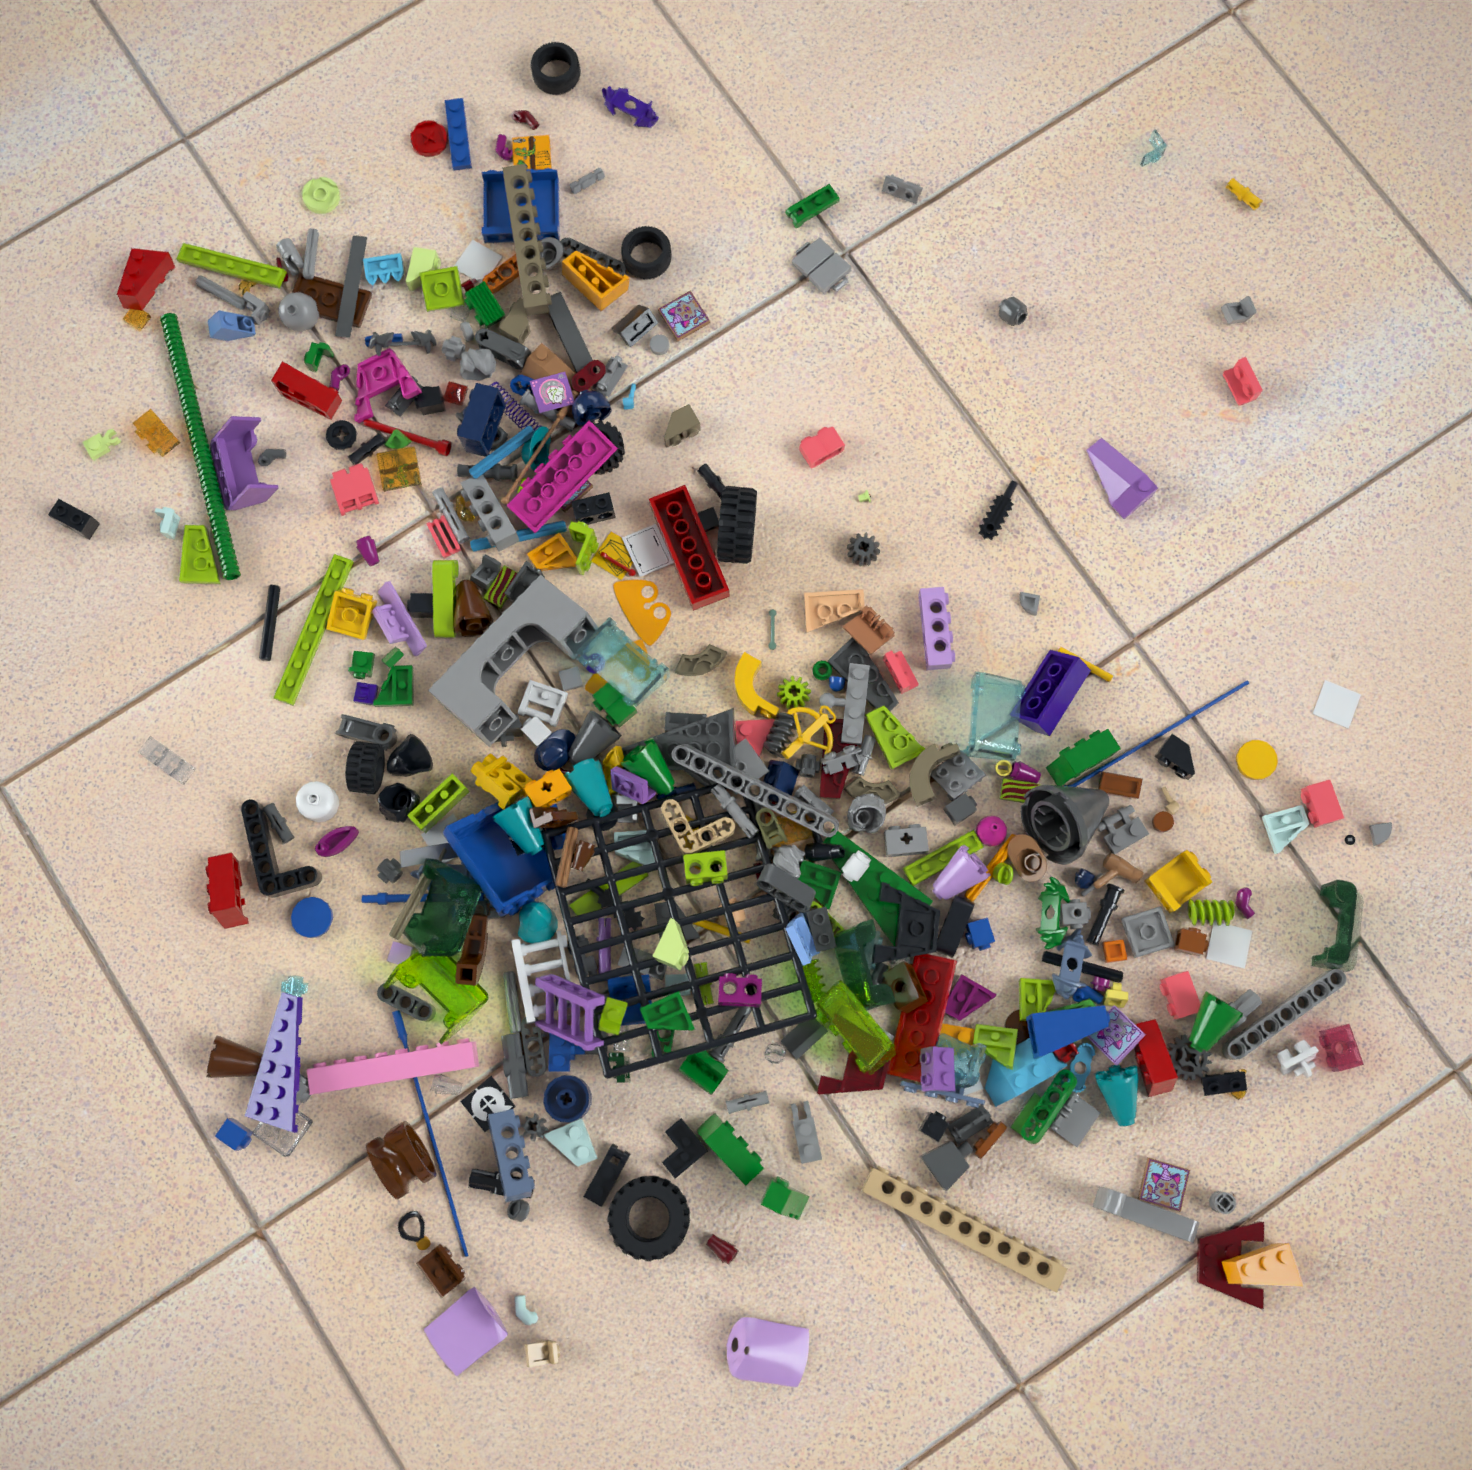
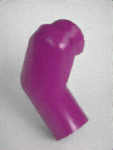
[495,134,513,160]
[1235,887,1255,919]

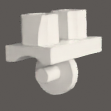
[1277,1040,1319,1078]

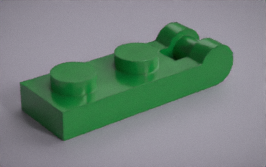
[785,184,840,228]

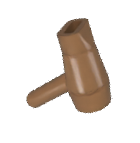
[1093,853,1144,889]

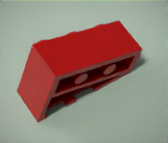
[117,248,175,310]
[206,852,249,929]
[1134,1019,1178,1097]

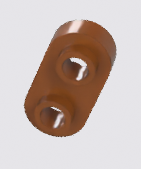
[973,1121,1007,1159]

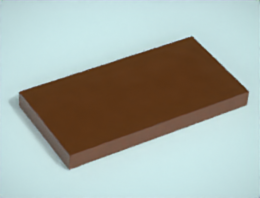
[292,272,372,328]

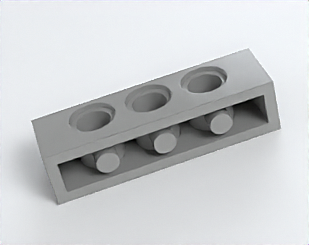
[460,474,519,552]

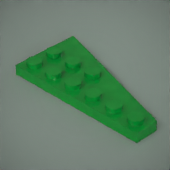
[823,828,933,947]

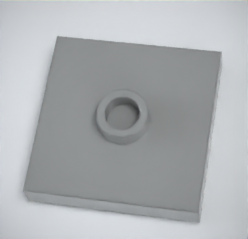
[719,738,769,794]
[1121,906,1175,958]

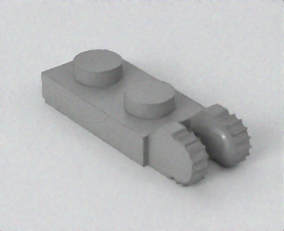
[791,1101,822,1164]

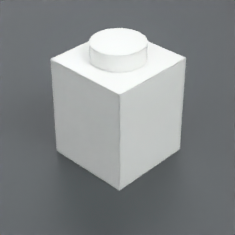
[521,716,552,747]

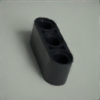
[936,895,975,958]

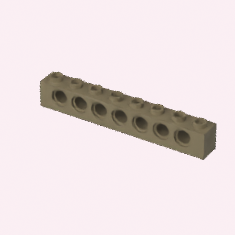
[502,164,552,316]

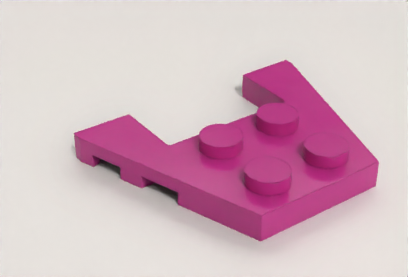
[354,348,422,423]

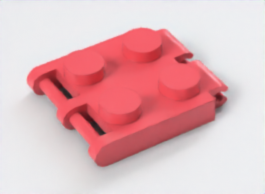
[330,463,379,516]

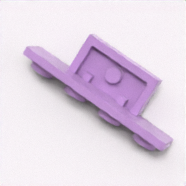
[372,581,427,656]

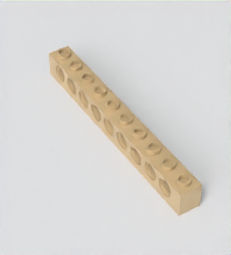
[861,1166,1068,1293]

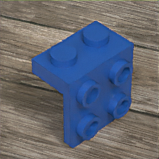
[608,974,652,1026]

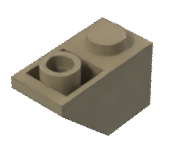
[499,298,531,344]
[664,404,701,447]

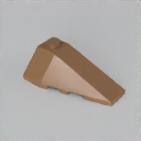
[520,343,593,394]

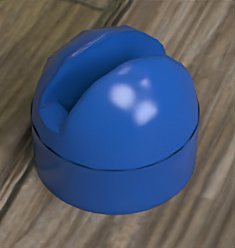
[829,676,845,692]

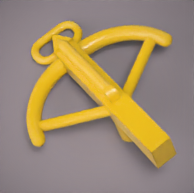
[781,705,836,759]

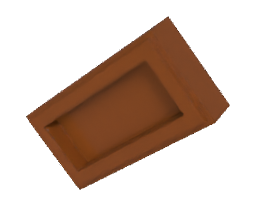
[1098,771,1143,799]

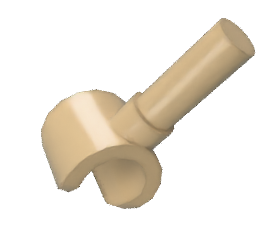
[1161,786,1179,815]

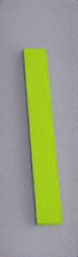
[274,554,354,706]

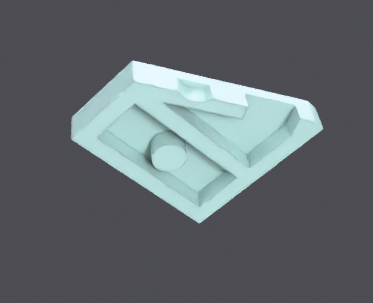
[1262,805,1309,854]

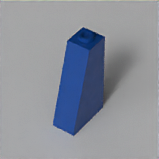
[1026,1005,1110,1059]

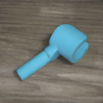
[623,384,636,409]

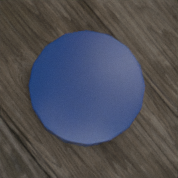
[291,897,333,938]

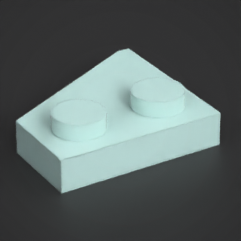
[614,830,655,865]
[544,1119,598,1167]

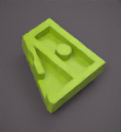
[1019,978,1056,1021]
[973,1024,1018,1070]

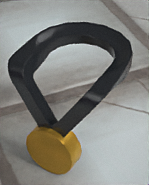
[398,1211,431,1250]

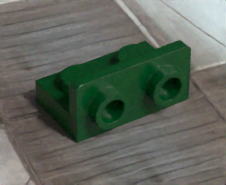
[608,1052,630,1083]

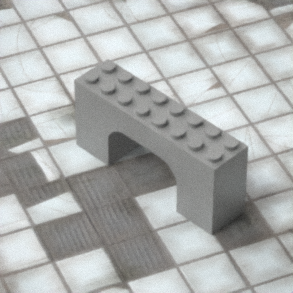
[429,575,601,747]

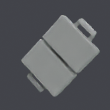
[792,237,851,294]

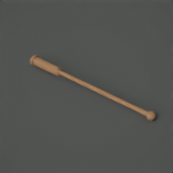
[501,390,579,504]

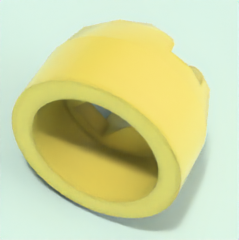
[995,760,1012,776]

